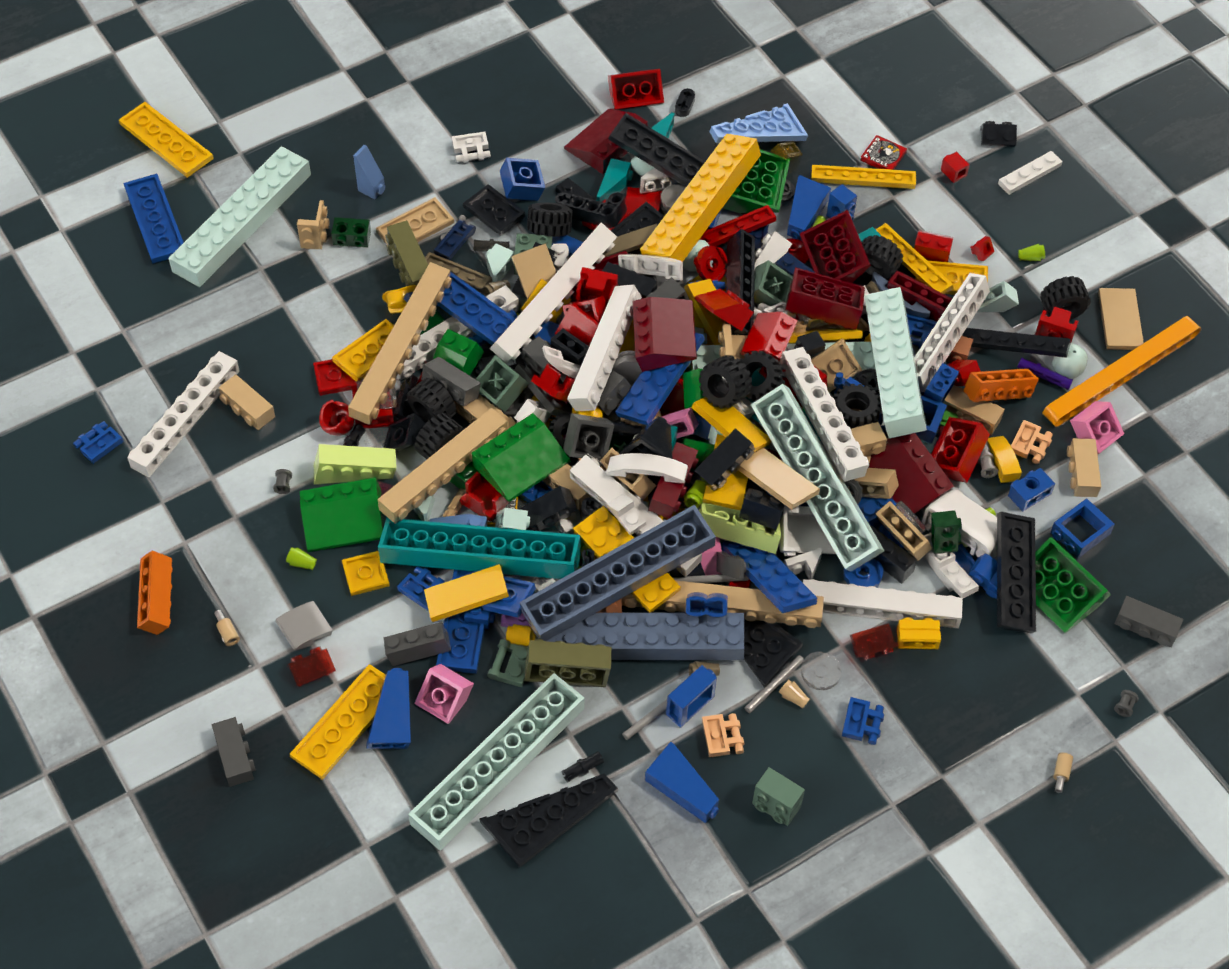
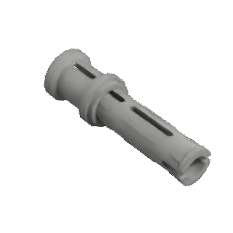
[978,442,998,478]

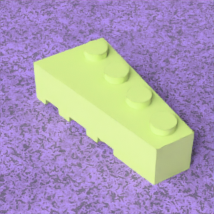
[313,444,396,484]
[699,502,781,554]

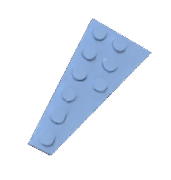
[709,103,808,143]

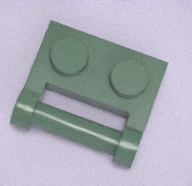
[487,639,528,687]

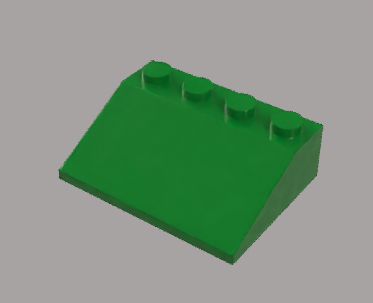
[724,150,790,213]
[472,413,570,502]
[300,477,384,552]
[1035,537,1111,633]

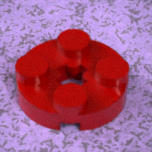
[693,246,727,281]

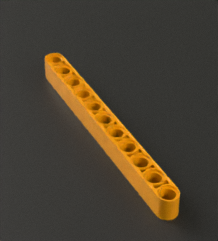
[1042,316,1201,427]

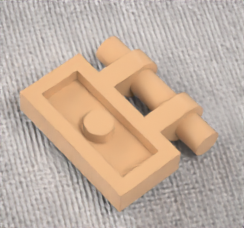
[1011,420,1053,464]
[702,713,744,757]

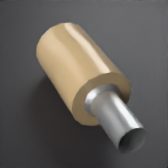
[214,610,240,646]
[1053,753,1073,793]

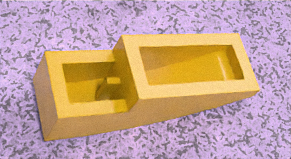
[987,436,1022,483]

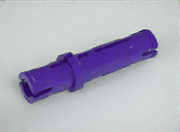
[1017,357,1073,390]

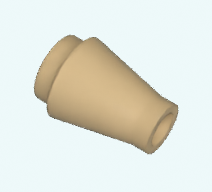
[779,679,810,709]

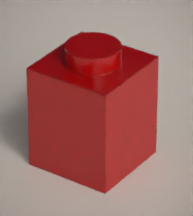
[941,151,970,183]

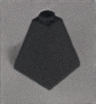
[620,416,673,476]

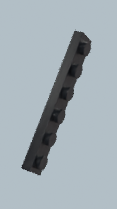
[962,328,1071,358]

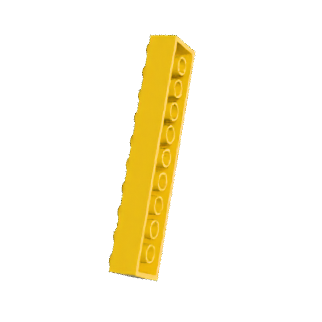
[640,134,761,262]

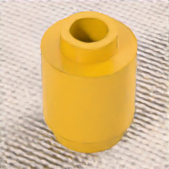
[506,624,536,646]

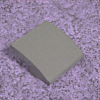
[276,601,333,651]

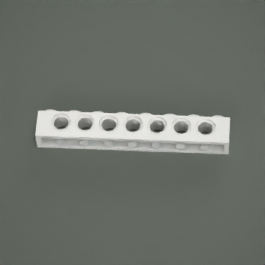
[914,273,990,392]
[397,285,519,380]
[780,347,869,482]
[127,351,239,477]

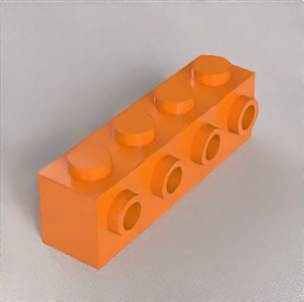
[963,369,1039,402]
[137,550,173,635]

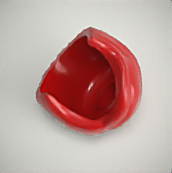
[319,400,354,436]

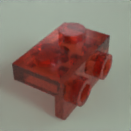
[850,623,899,660]
[287,646,336,687]

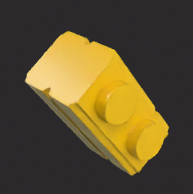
[897,617,941,649]

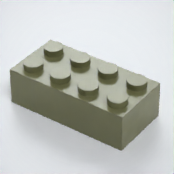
[385,220,428,286]
[525,639,612,687]

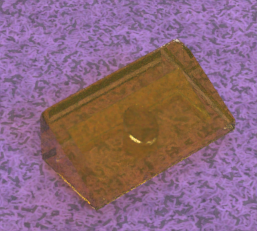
[770,141,802,159]

